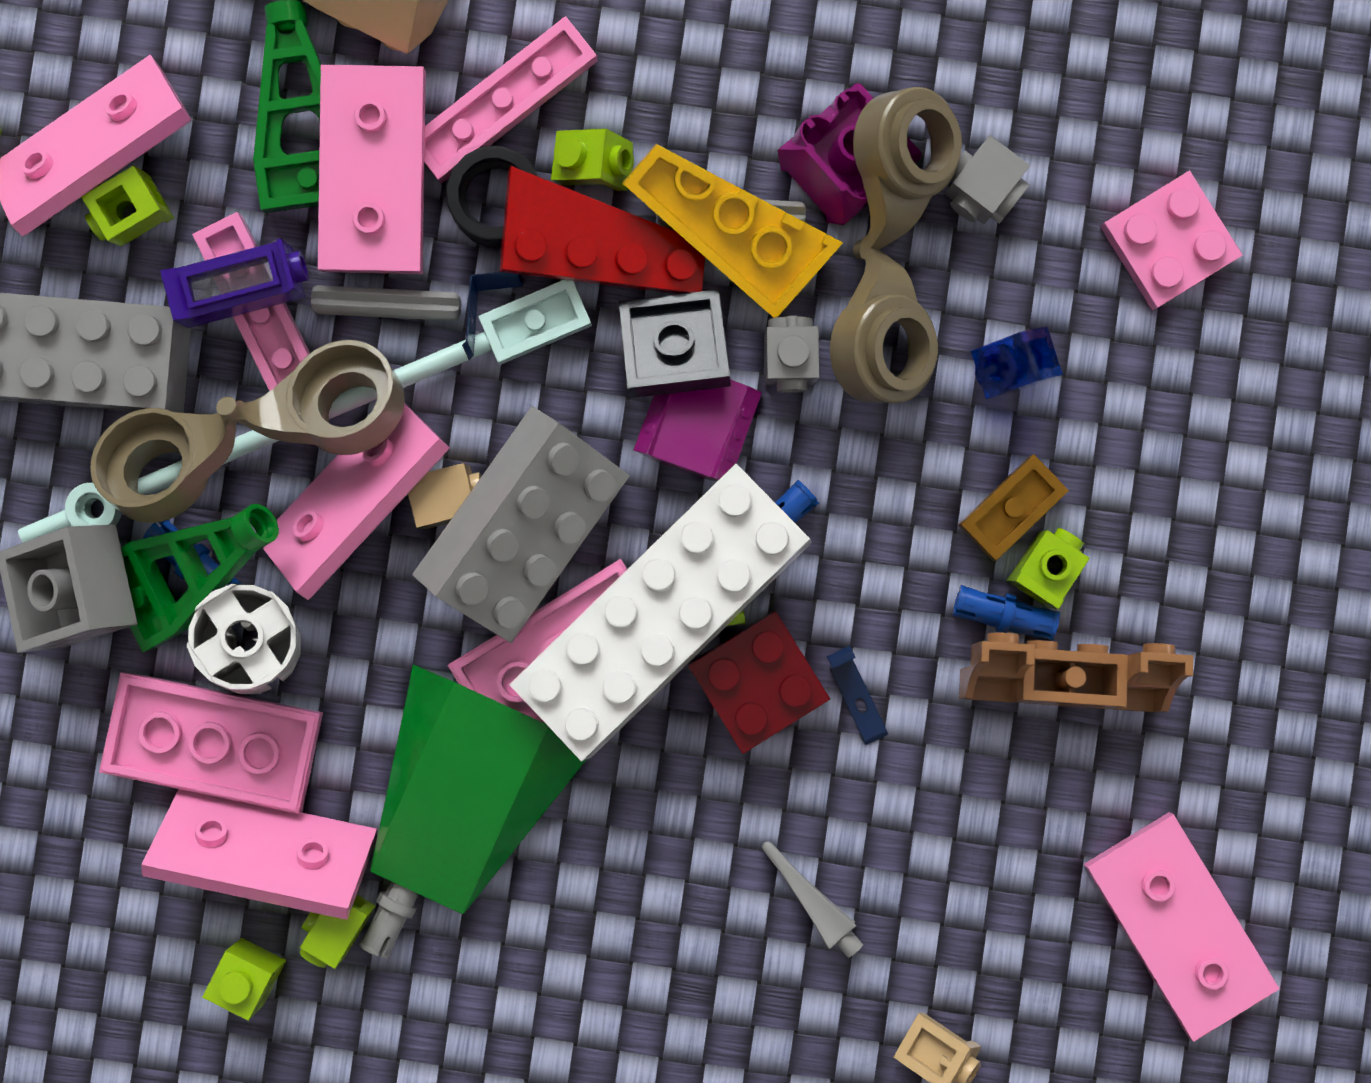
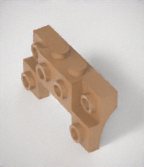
[959,633,1194,713]

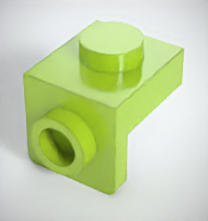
[551,128,634,191]

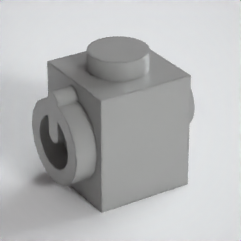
[945,135,1030,224]
[764,316,819,393]

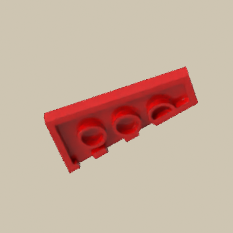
[499,166,705,294]

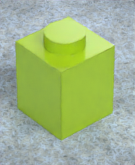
[202,938,286,1021]

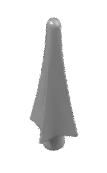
[762,841,863,958]

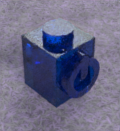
[971,326,1063,399]

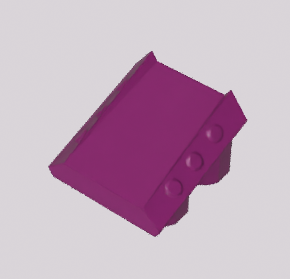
[777,83,922,225]
[633,380,762,482]

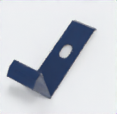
[462,272,523,360]
[827,646,888,745]

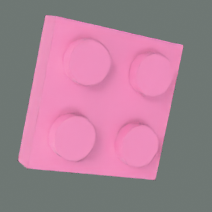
[1100,170,1243,311]

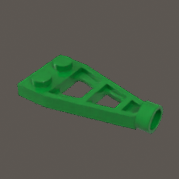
[253,0,322,214]
[121,504,279,653]

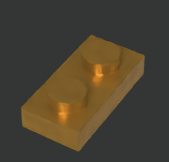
[958,454,1069,561]

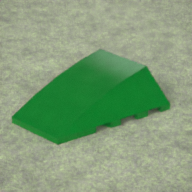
[370,664,586,914]

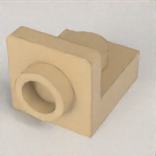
[893,1013,982,1083]

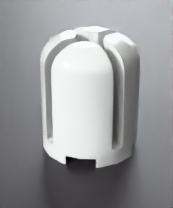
[187,584,301,694]

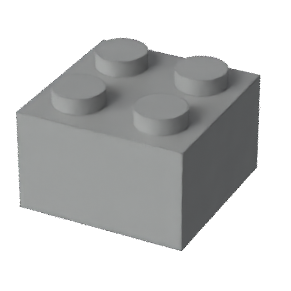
[0,525,137,653]

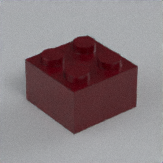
[688,610,831,754]

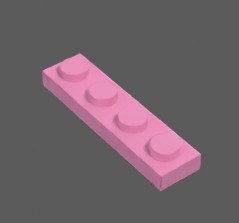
[424,16,598,184]
[192,212,310,391]

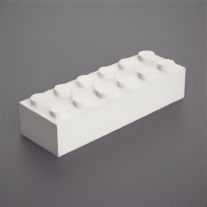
[509,464,812,762]

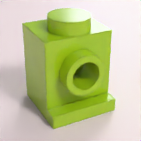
[81,165,175,247]
[1006,527,1090,609]
[300,894,376,969]

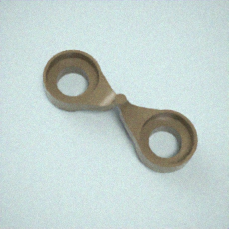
[830,87,962,403]
[90,340,405,523]

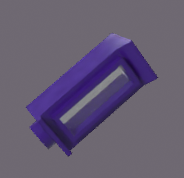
[160,238,309,328]

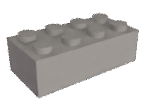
[0,293,191,413]
[412,406,630,643]

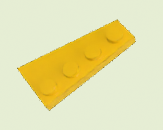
[623,144,843,318]

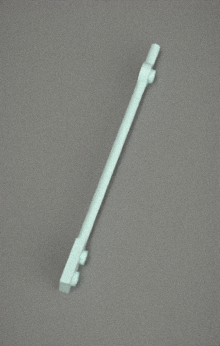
[18,280,592,543]

